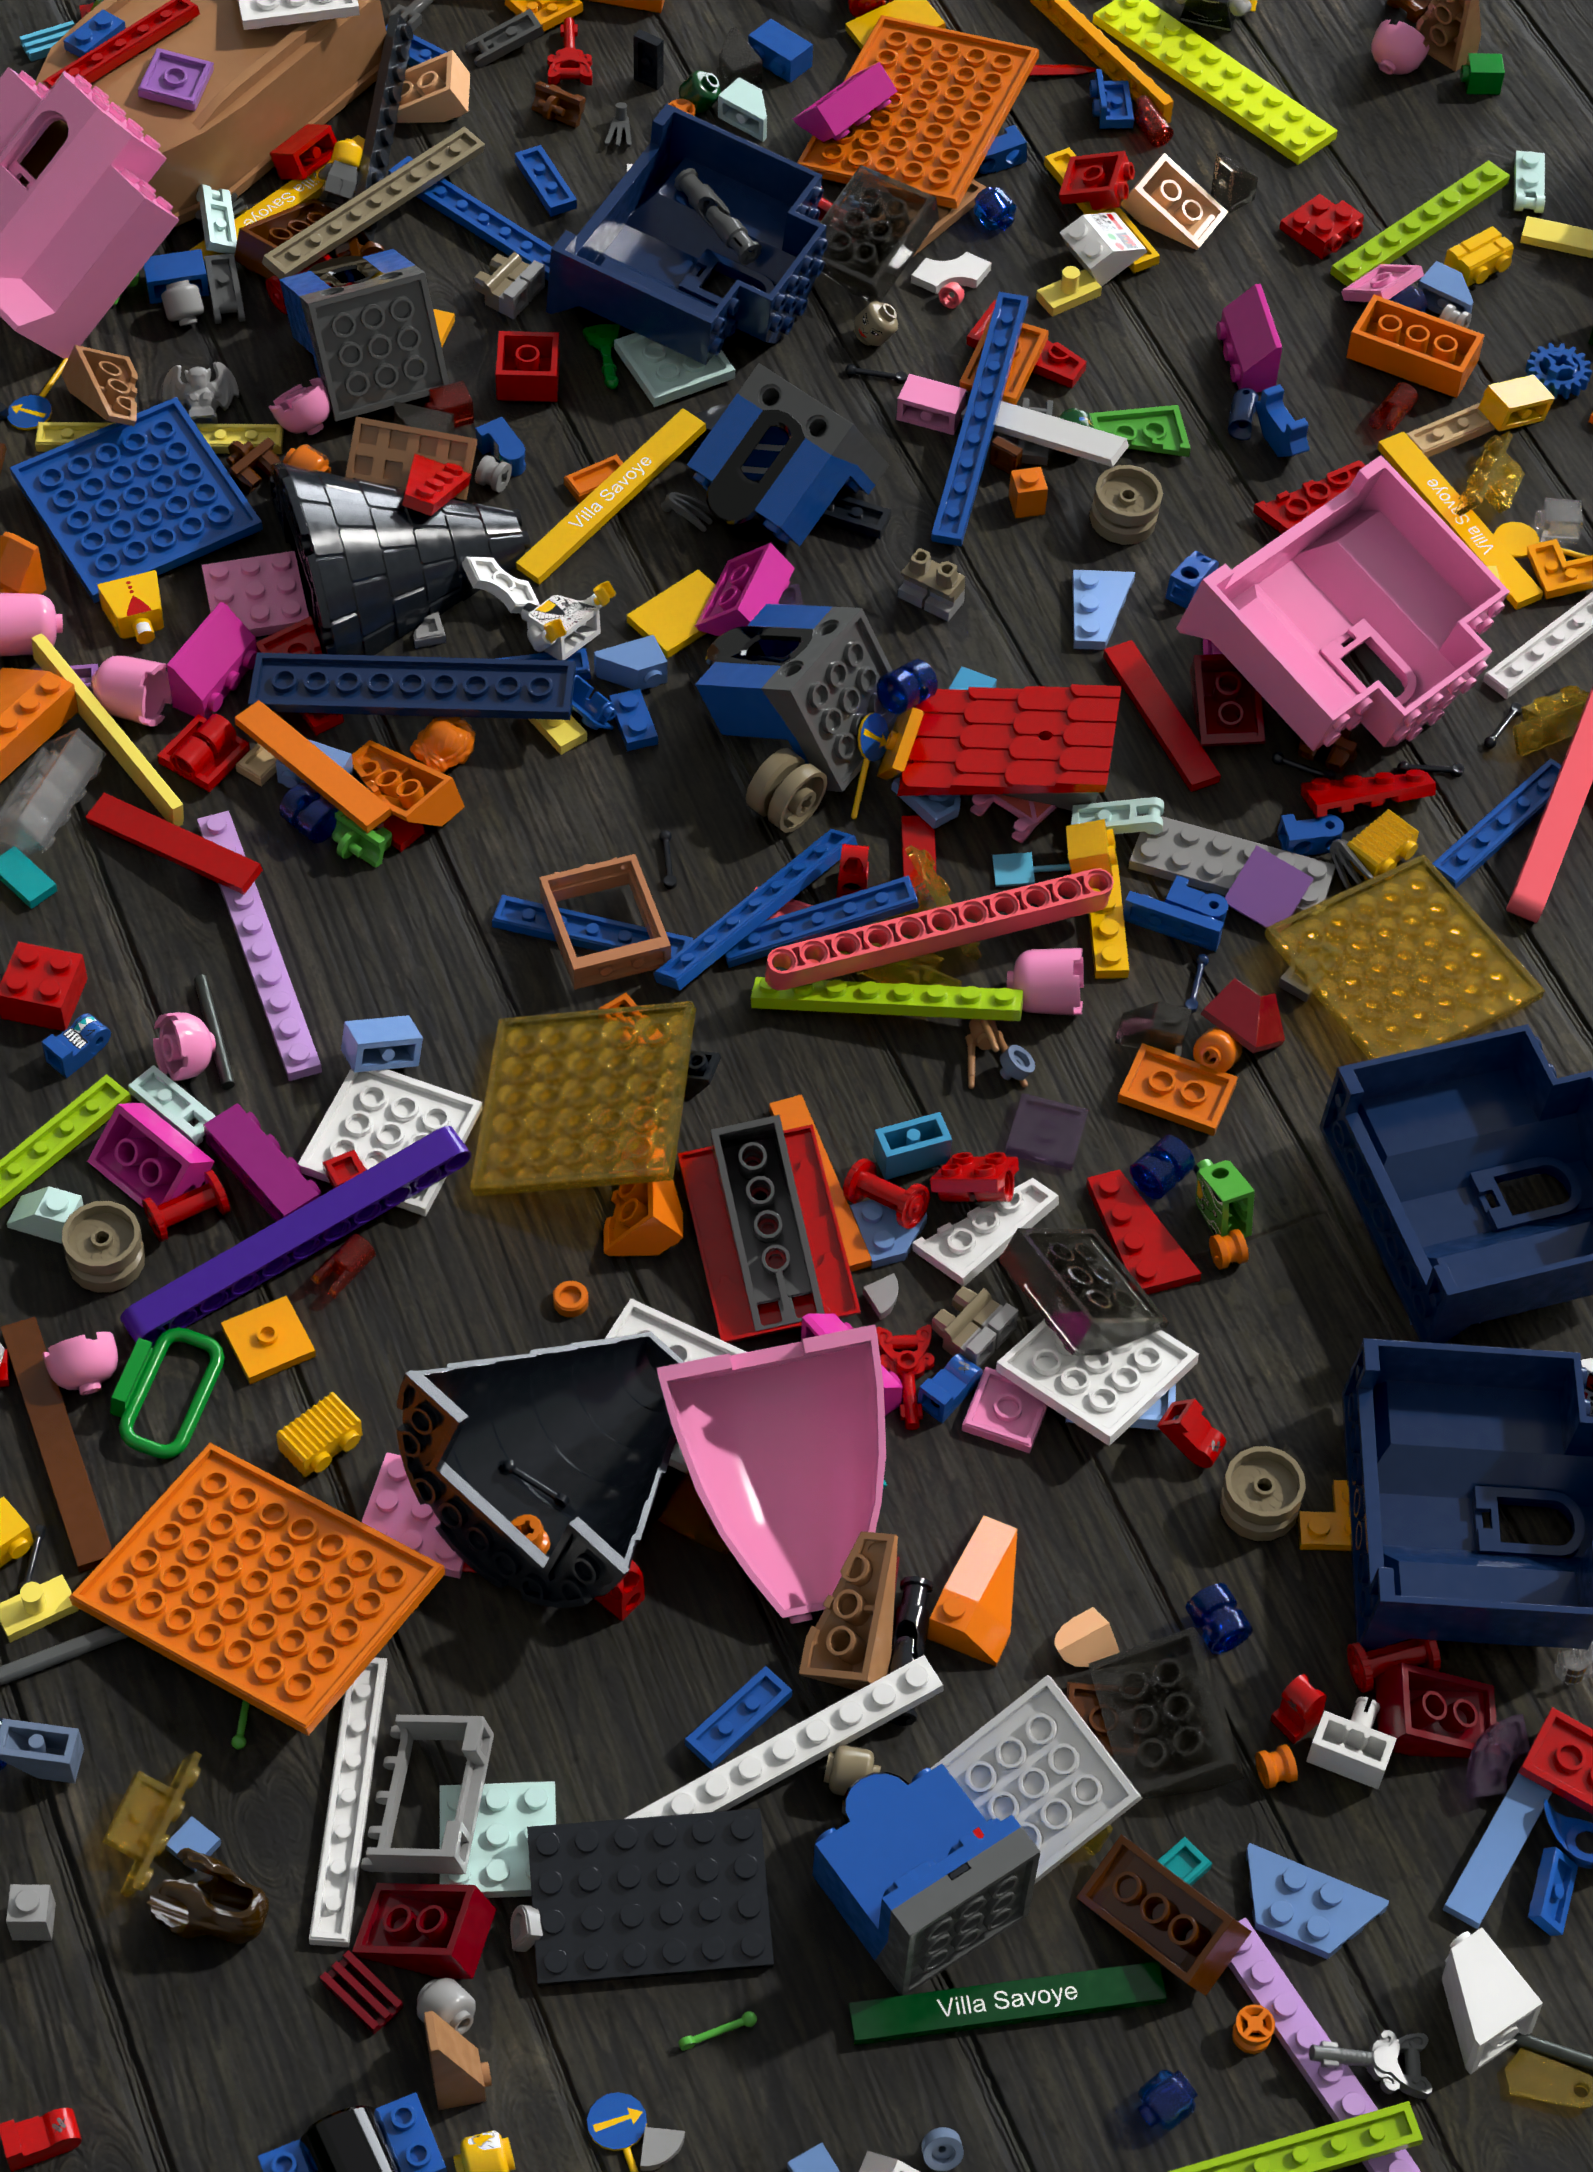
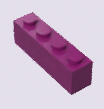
[203,1103,322,1222]

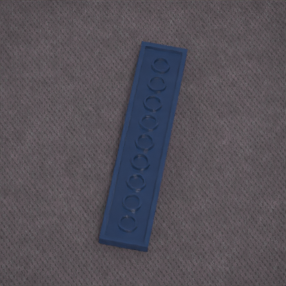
[248,653,576,720]

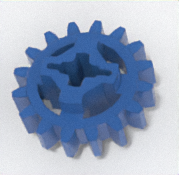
[1525,343,1592,399]

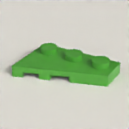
[1089,405,1191,457]

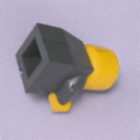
[315,138,363,206]

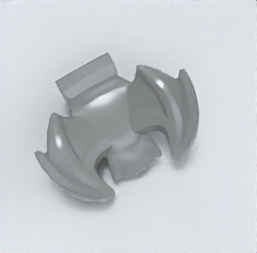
[162,362,239,424]

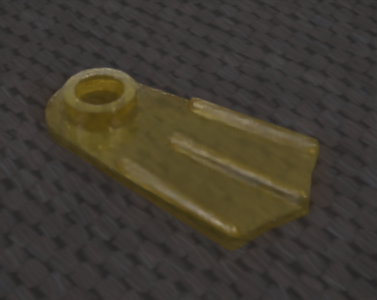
[1505,2048,1593,2109]

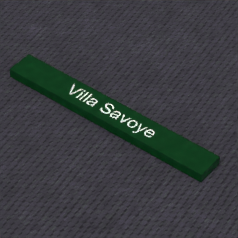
[848,1961,1167,2045]

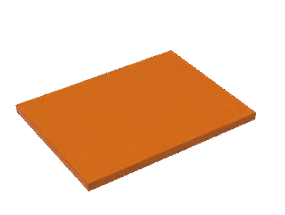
[797,15,1039,209]
[69,1443,445,1736]

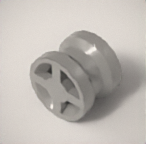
[1439,303,1472,328]
[475,455,512,493]

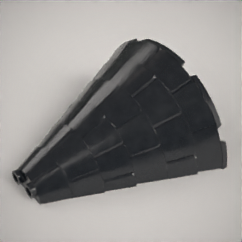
[270,462,531,656]
[396,1332,684,1608]

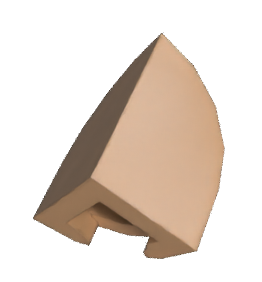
[1054,1607,1120,1667]

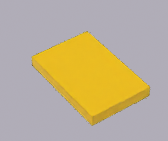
[845,0,946,50]
[627,569,716,659]

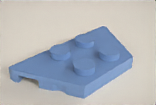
[1246,1843,1389,1959]

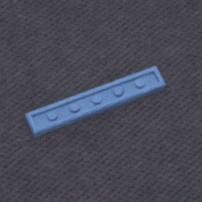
[1443,1773,1553,1929]

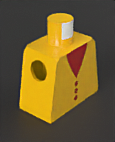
[97,570,164,644]

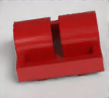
[157,714,250,792]
[930,1152,1019,1202]

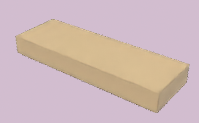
[1406,403,1495,458]

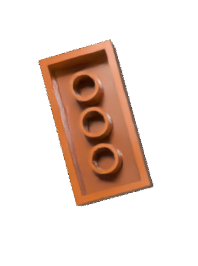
[1346,295,1484,398]

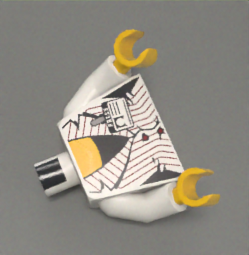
[521,581,616,660]

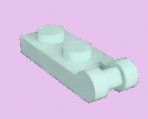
[1514,150,1545,213]
[196,184,237,254]
[1071,797,1164,835]
[128,1065,216,1146]

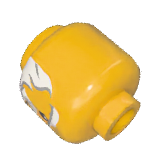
[453,2131,516,2172]

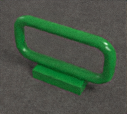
[110,1327,225,1459]

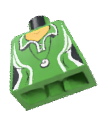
[1193,1159,1255,1238]

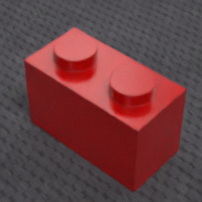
[269,124,337,180]

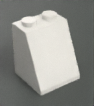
[1442,1928,1543,2075]

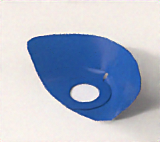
[1544,1799,1593,1869]

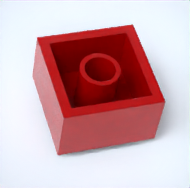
[496,331,560,402]
[0,941,88,1031]

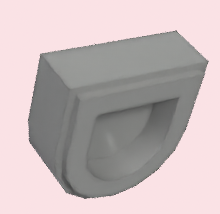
[510,1905,543,1952]

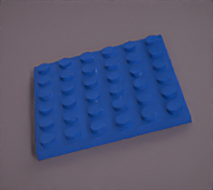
[10,397,263,603]

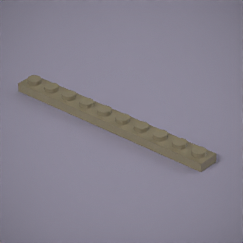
[262,127,485,279]

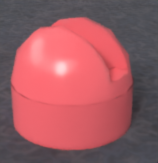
[939,282,965,309]

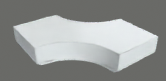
[911,252,992,294]
[462,557,540,613]

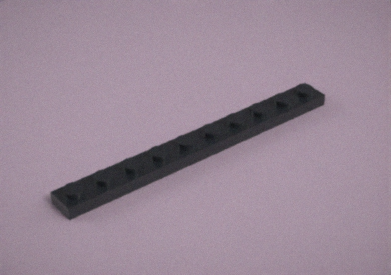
[354,13,413,245]

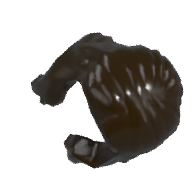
[146,1848,269,1945]

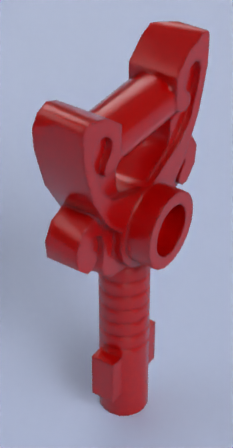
[547,17,592,86]
[876,1325,935,1430]

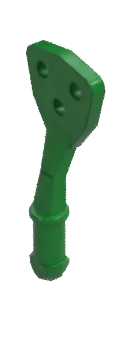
[583,324,621,389]

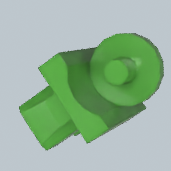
[332,810,393,868]

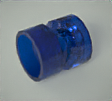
[877,659,938,714]
[279,783,339,843]
[1130,1135,1196,1199]
[1185,1583,1253,1654]

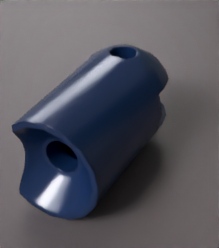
[1228,388,1259,440]

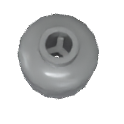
[161,280,204,327]
[417,1978,476,2035]

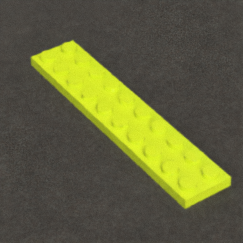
[1092,0,1338,165]

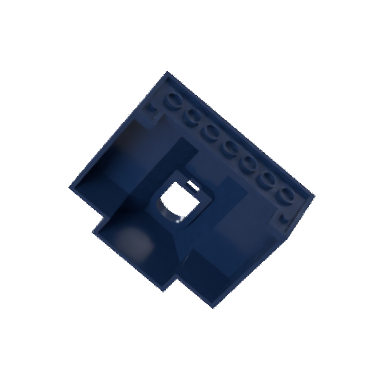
[546,104,828,365]
[1319,1024,1593,1344]
[1342,1338,1593,1652]

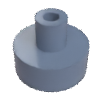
[1000,1045,1035,1080]
[921,2127,964,2171]

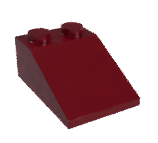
[1190,654,1265,746]
[1375,1662,1499,1759]
[352,1883,496,1979]

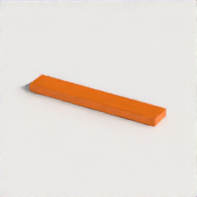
[235,700,392,833]
[769,1094,872,1272]

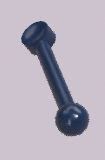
[1184,954,1209,1013]

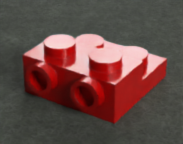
[1059,151,1135,210]
[1279,194,1364,259]

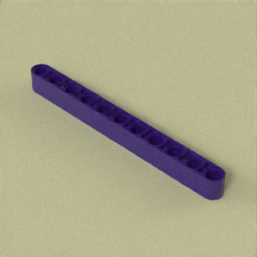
[120,1126,471,1346]

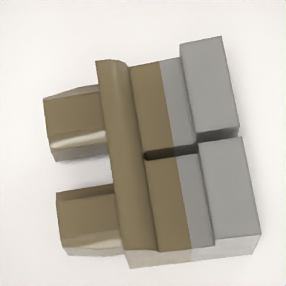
[474,252,545,319]
[897,548,965,621]
[931,1286,1019,1367]

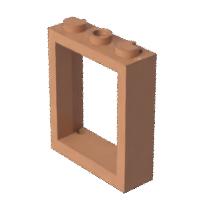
[539,854,671,990]

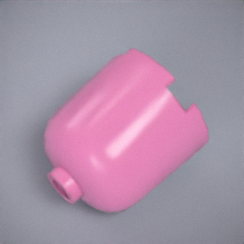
[0,593,63,657]
[91,656,172,727]
[1007,948,1084,1015]

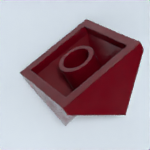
[1200,978,1285,1053]

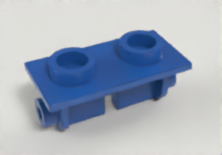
[571,675,617,730]

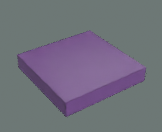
[138,48,214,111]
[1224,845,1314,936]

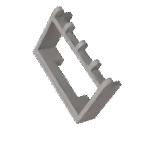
[361,1715,494,1874]

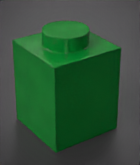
[1460,53,1505,95]

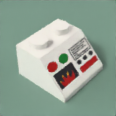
[1060,212,1147,287]

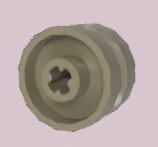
[1089,465,1163,545]
[746,748,828,833]
[62,1201,145,1293]
[1219,1446,1306,1541]

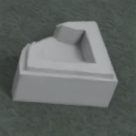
[414,612,446,648]
[863,1273,899,1320]
[640,2127,685,2171]

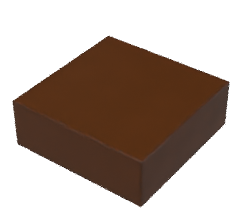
[990,436,1023,475]

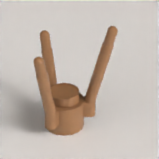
[965,1019,1028,1089]

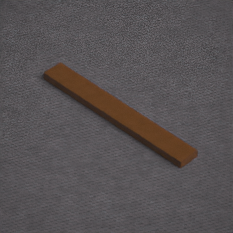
[0,1316,112,1572]

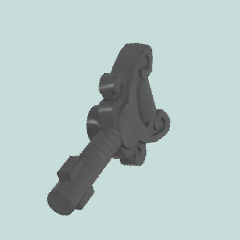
[1309,2030,1433,2099]

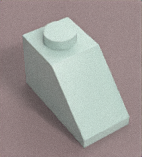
[718,78,767,142]
[7,1186,84,1244]

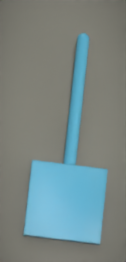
[992,852,1071,887]

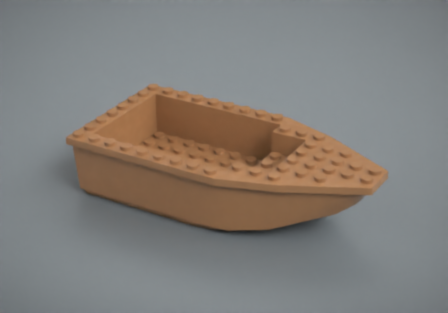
[19,0,387,227]

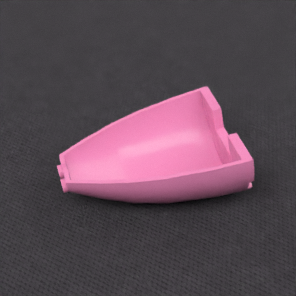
[657,1324,886,1624]

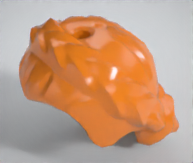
[410,717,475,773]

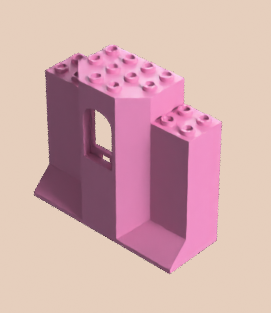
[0,67,179,359]
[1176,455,1510,752]

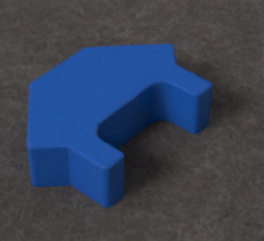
[1255,384,1310,457]

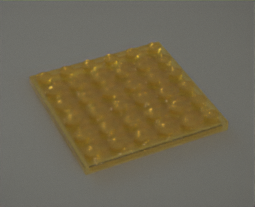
[1264,854,1545,1060]
[470,1001,696,1196]

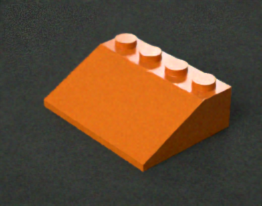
[0,668,78,783]

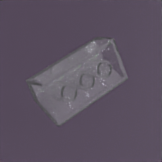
[0,728,107,856]

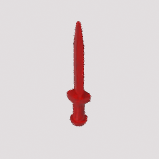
[1026,64,1096,82]

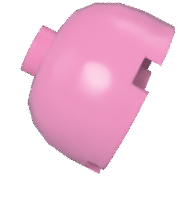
[1371,20,1430,75]
[269,378,331,435]
[153,1012,216,1081]
[42,1332,118,1395]

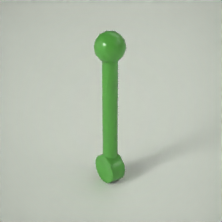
[231,1700,250,1750]
[678,2011,757,2051]

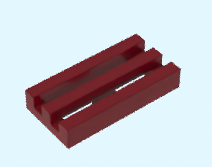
[319,1950,403,2035]

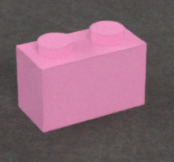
[896,374,967,435]

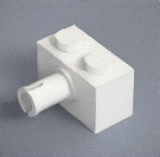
[1306,1697,1397,1789]

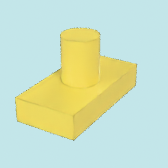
[1036,266,1102,317]
[528,715,587,755]
[0,1575,79,1643]

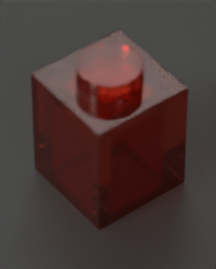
[425,381,474,432]

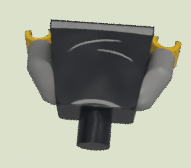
[1175,0,1257,32]

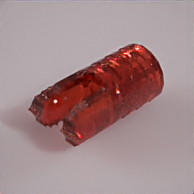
[1133,94,1174,147]
[1368,382,1418,431]
[310,1234,376,1298]

